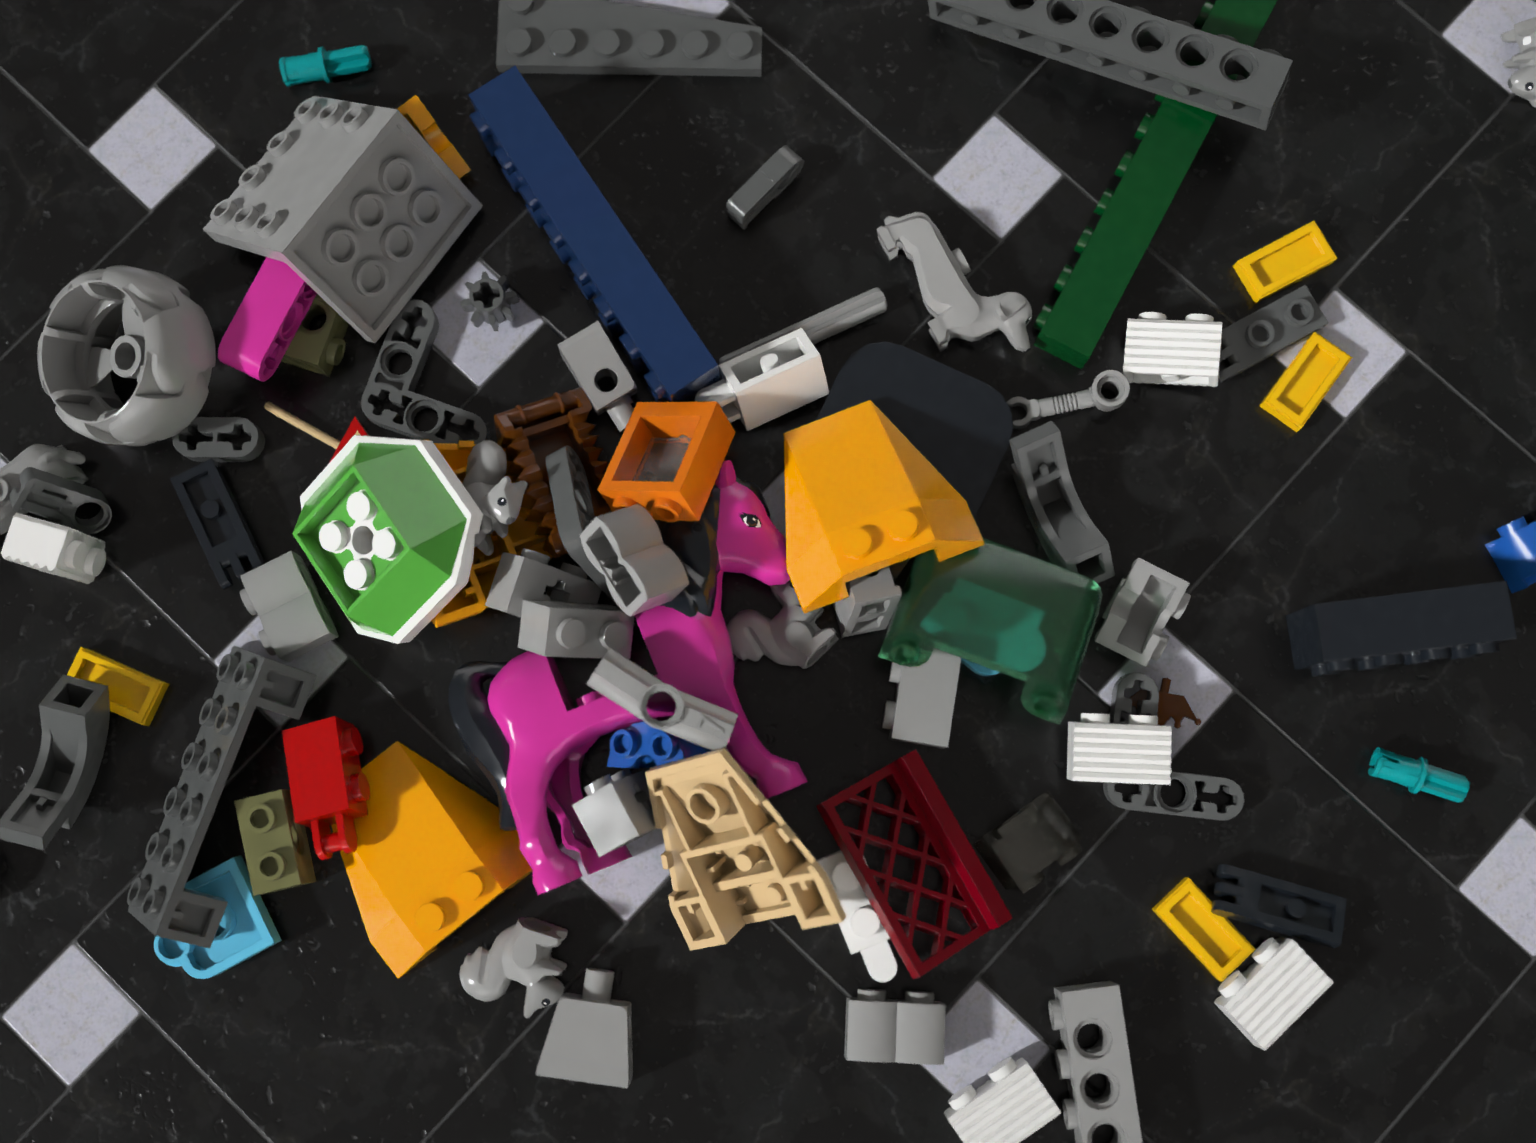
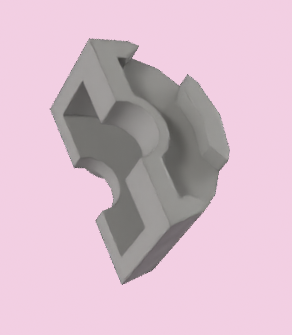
[1095,557,1191,667]

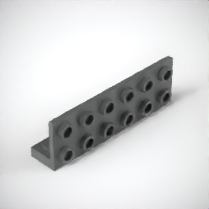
[127,646,317,949]

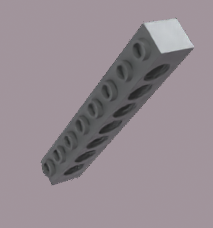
[928,0,1293,131]

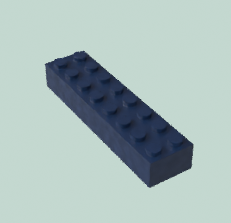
[468,66,720,402]

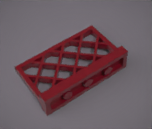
[816,749,1013,979]

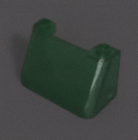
[878,538,1103,725]

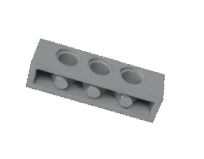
[1048,981,1143,1143]

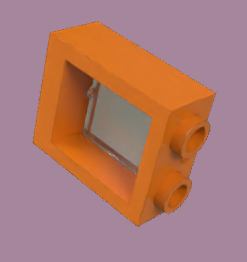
[598,401,735,523]

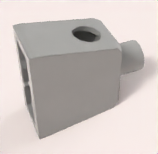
[557,321,637,432]
[536,968,633,1088]

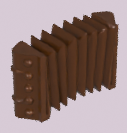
[494,387,612,559]

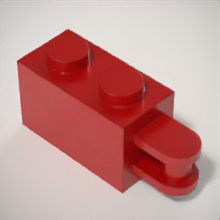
[282,716,370,860]

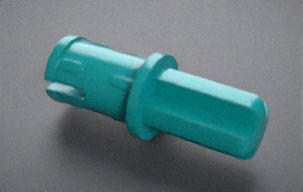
[279,45,372,87]
[1368,747,1470,803]

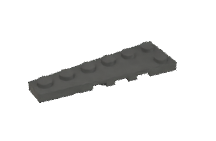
[496,0,762,77]

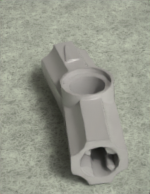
[587,648,738,751]

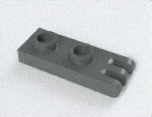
[1219,285,1328,383]

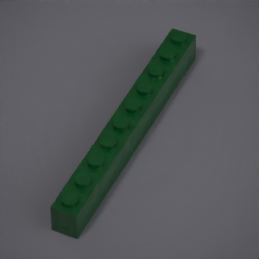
[1033,0,1277,369]

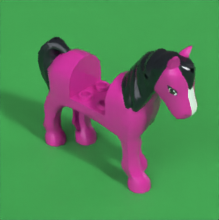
[448,460,808,895]

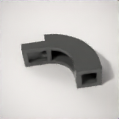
[1009,421,1115,594]
[0,674,110,850]

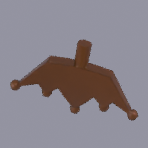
[1130,678,1202,729]

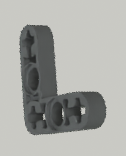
[361,299,491,444]
[545,445,620,608]
[1103,673,1244,820]

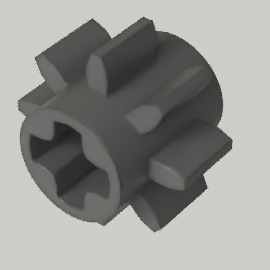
[460,271,520,332]

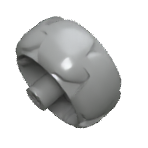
[37,265,216,446]

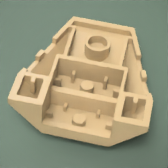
[645,748,847,951]

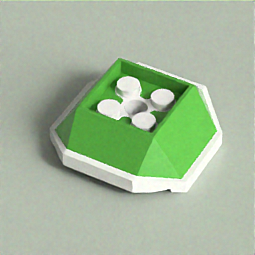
[292,435,483,644]

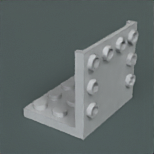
[203,96,483,343]

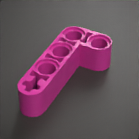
[218,257,317,382]

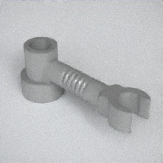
[1007,370,1130,429]

